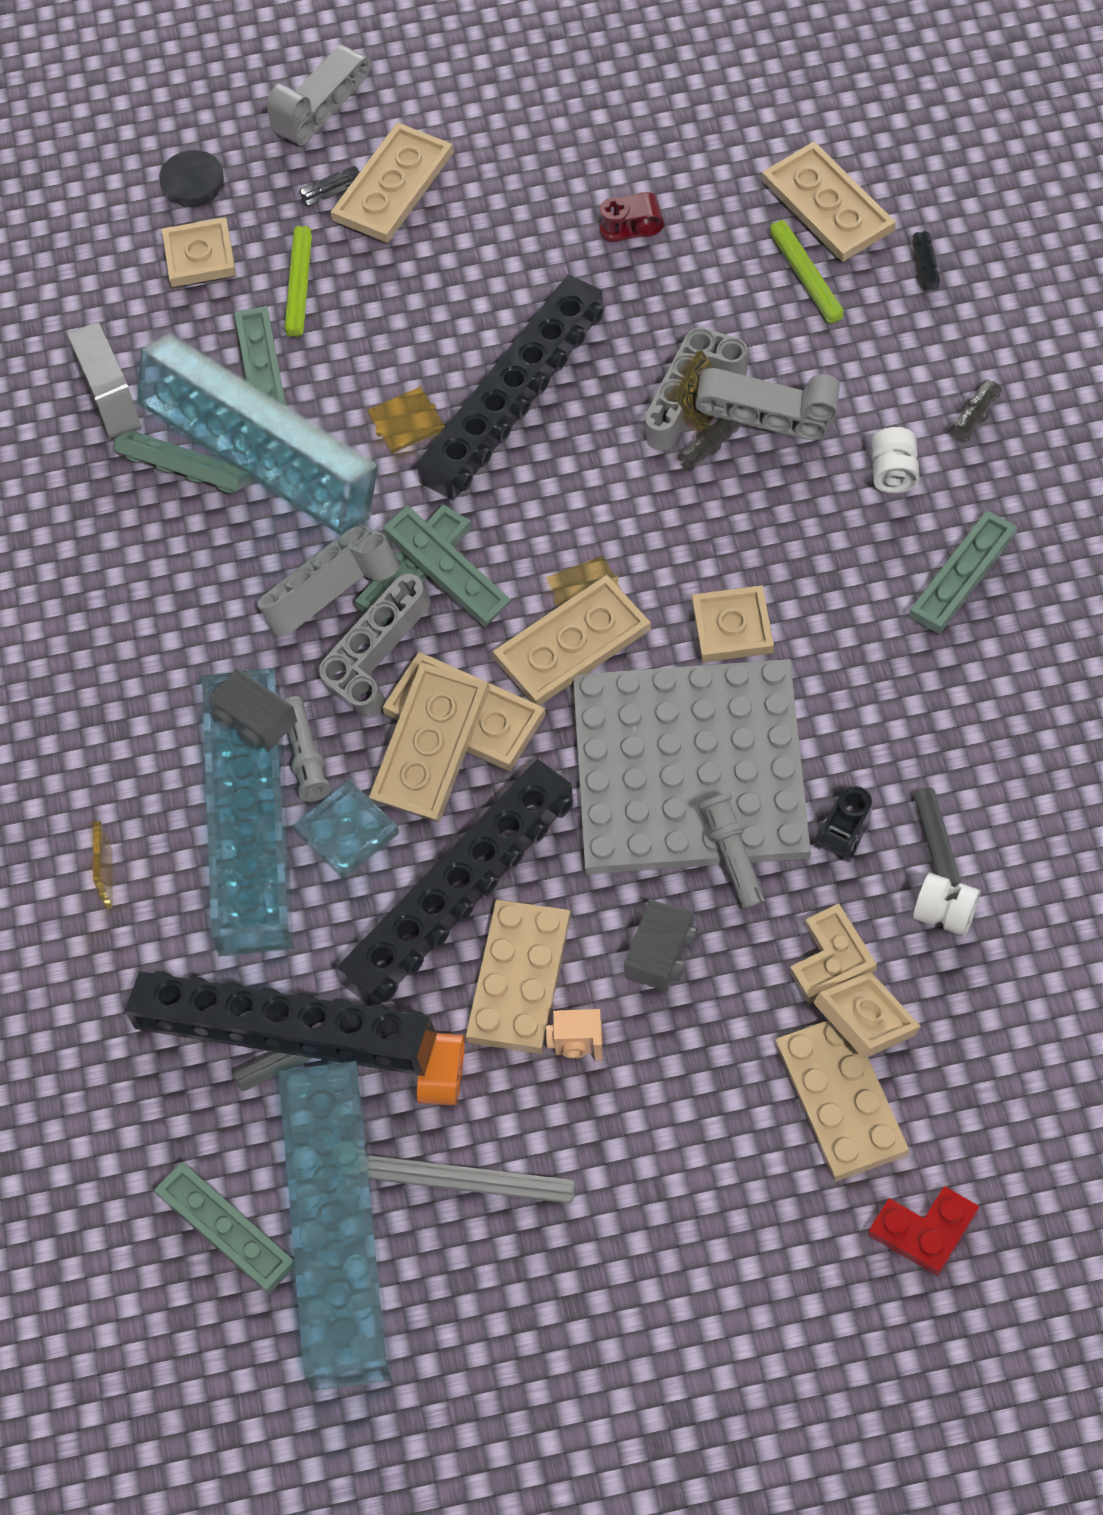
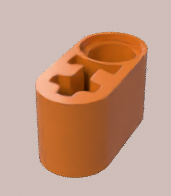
[417,1033,465,1106]

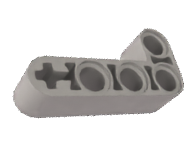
[267,45,371,146]
[66,322,142,440]
[645,328,747,451]
[695,368,840,440]
[258,525,400,636]
[319,574,431,718]

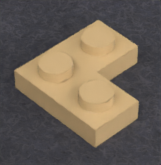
[790,903,877,1004]

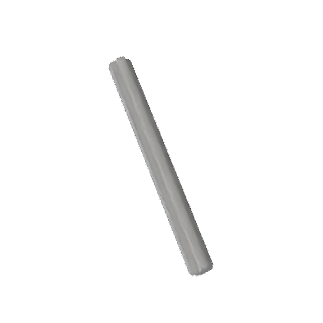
[341,1153,575,1204]

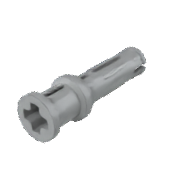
[285,696,331,802]
[699,793,765,909]

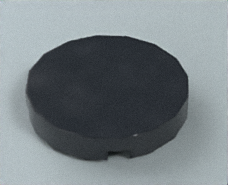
[159,150,225,207]

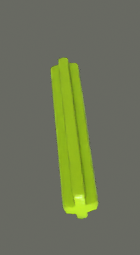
[770,220,844,324]
[284,226,312,337]

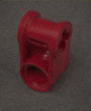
[600,192,665,242]

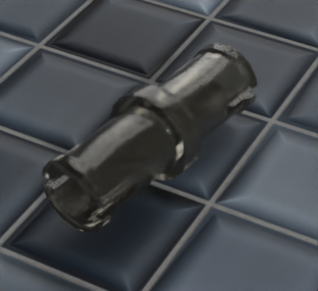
[950,379,1002,442]
[677,418,740,471]

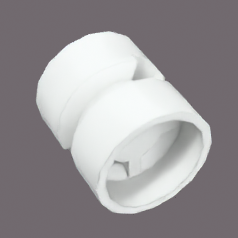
[871,427,920,494]
[913,872,981,937]

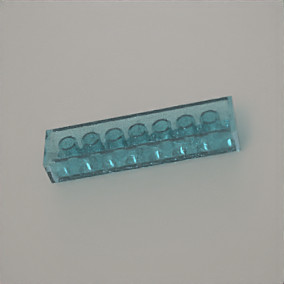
[137,333,378,535]
[202,668,294,957]
[278,1061,392,1391]

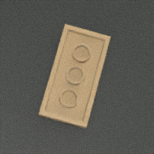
[331,122,454,243]
[762,141,896,262]
[493,575,651,705]
[383,652,546,772]
[369,662,490,823]
[466,899,571,1054]
[775,1020,909,1182]

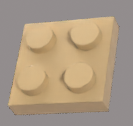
[162,217,237,287]
[692,585,774,663]
[813,971,921,1059]

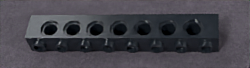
[416,274,605,501]
[336,759,573,1006]
[125,971,437,1076]

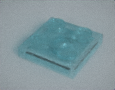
[293,780,399,879]

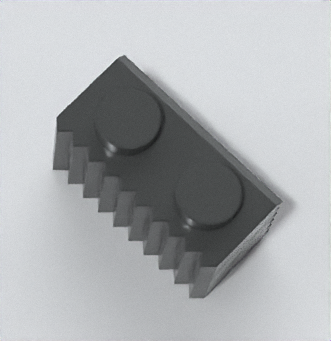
[209,668,297,752]
[624,899,698,992]

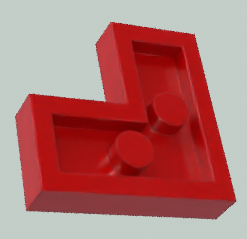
[868,1186,980,1277]

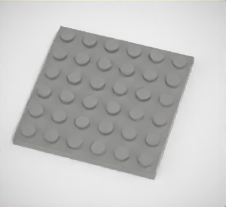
[573,659,811,874]

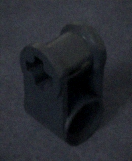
[814,786,872,863]

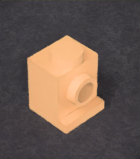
[546,1009,603,1061]

